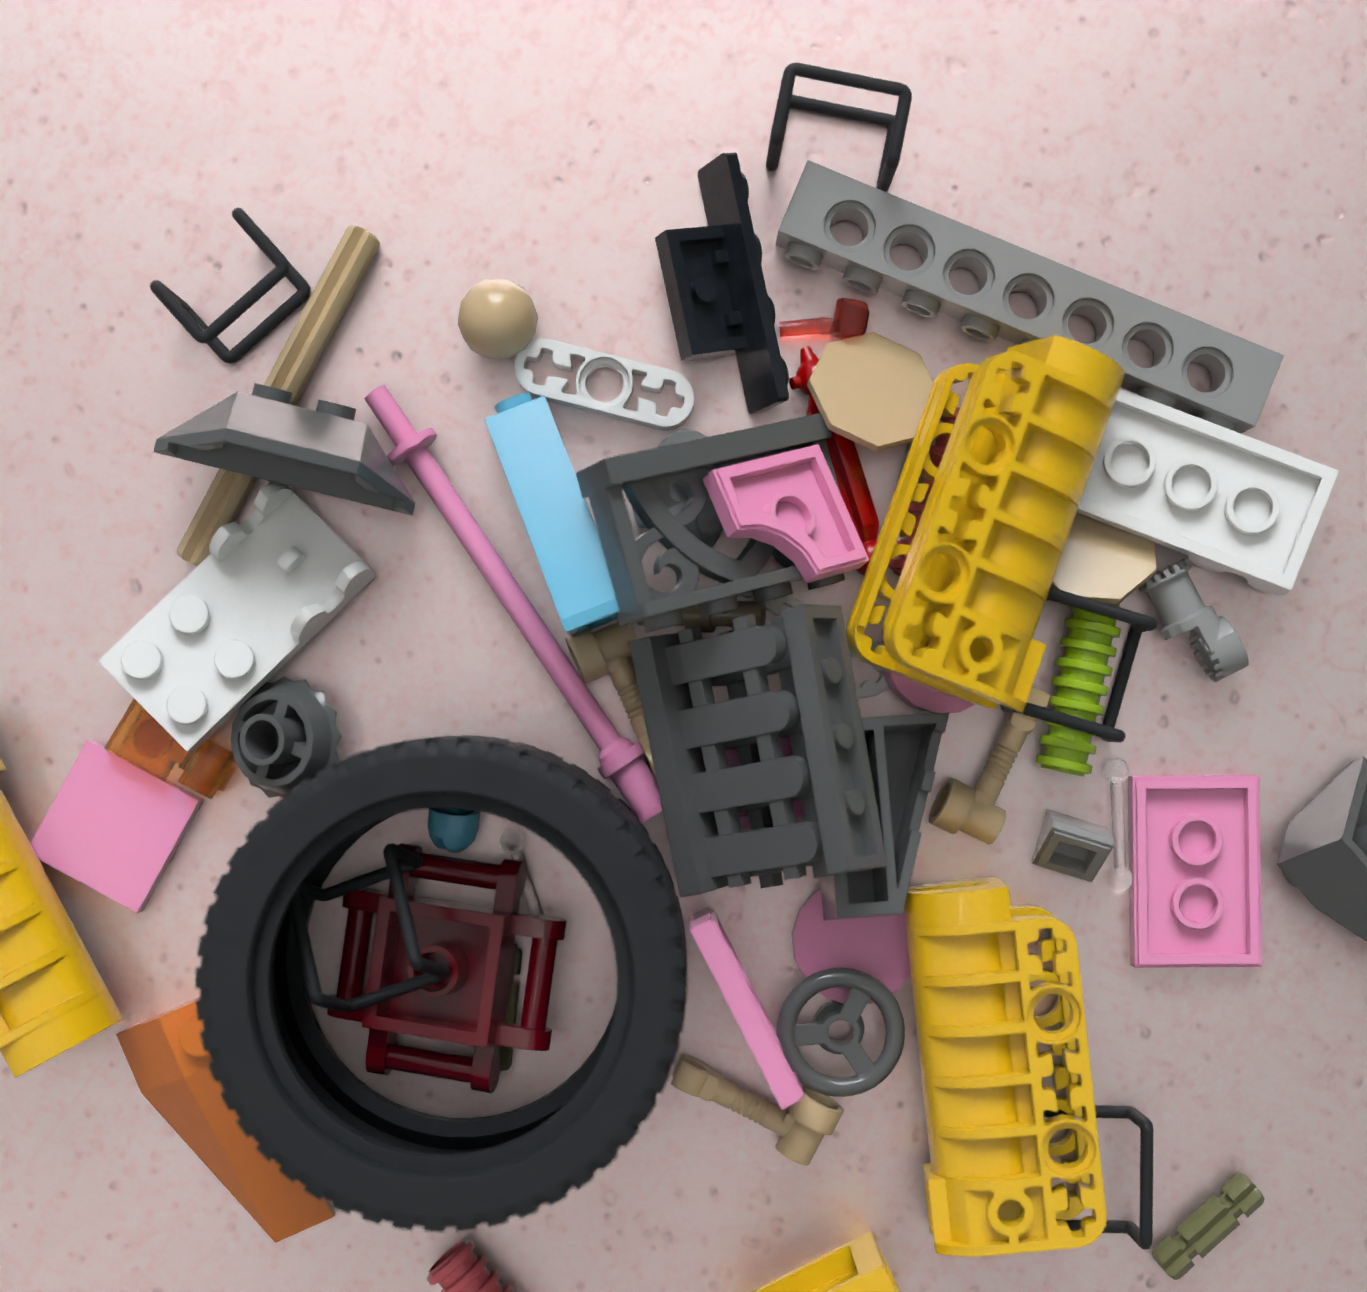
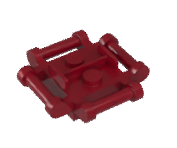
[327,843,567,1093]

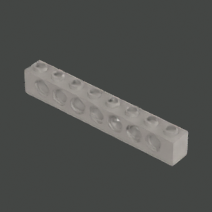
[775,160,1284,433]

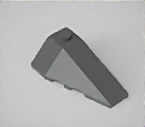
[1277,756,1367,942]

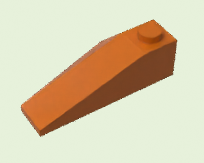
[116,997,336,1243]

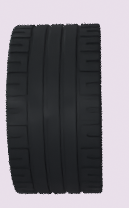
[195,735,687,1232]

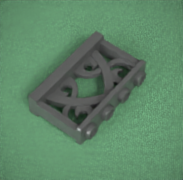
[576,413,845,633]

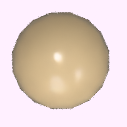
[458,279,538,359]

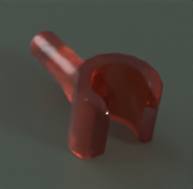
[779,298,870,339]

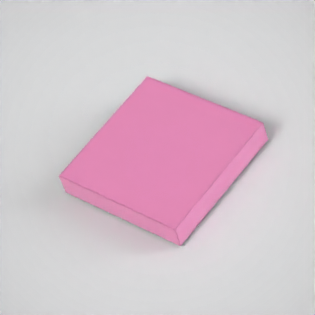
[30,740,203,913]

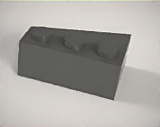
[820,712,950,921]

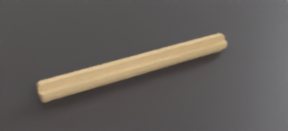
[177,225,380,566]

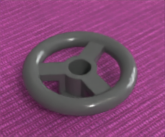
[776,968,905,1097]

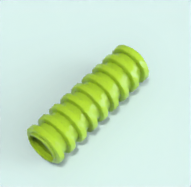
[1035,604,1121,777]

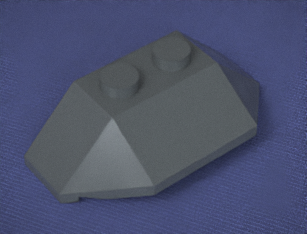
[153,383,415,516]

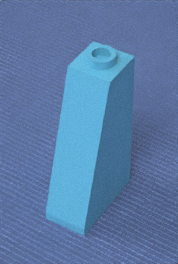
[485,392,620,636]

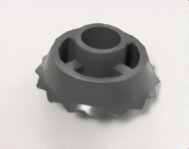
[230,676,342,798]

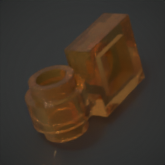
[104,699,237,800]

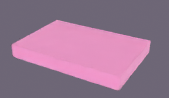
[1128,775,1262,968]
[689,907,804,1110]

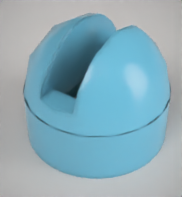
[427,807,480,853]

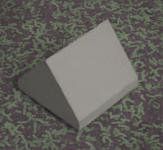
[1032,809,1115,882]

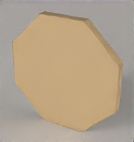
[807,332,934,451]
[1050,513,1157,604]

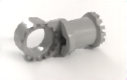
[1138,558,1249,683]

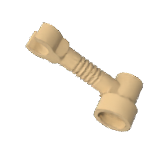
[565,621,656,777]
[929,686,1050,845]
[670,1054,844,1165]

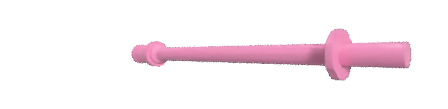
[364,385,663,824]

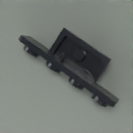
[655,152,789,414]

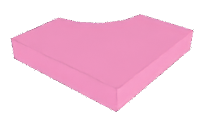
[702,444,869,583]

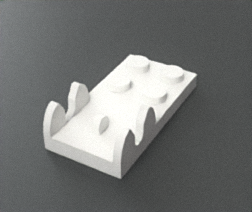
[1077,388,1340,595]
[97,481,376,754]

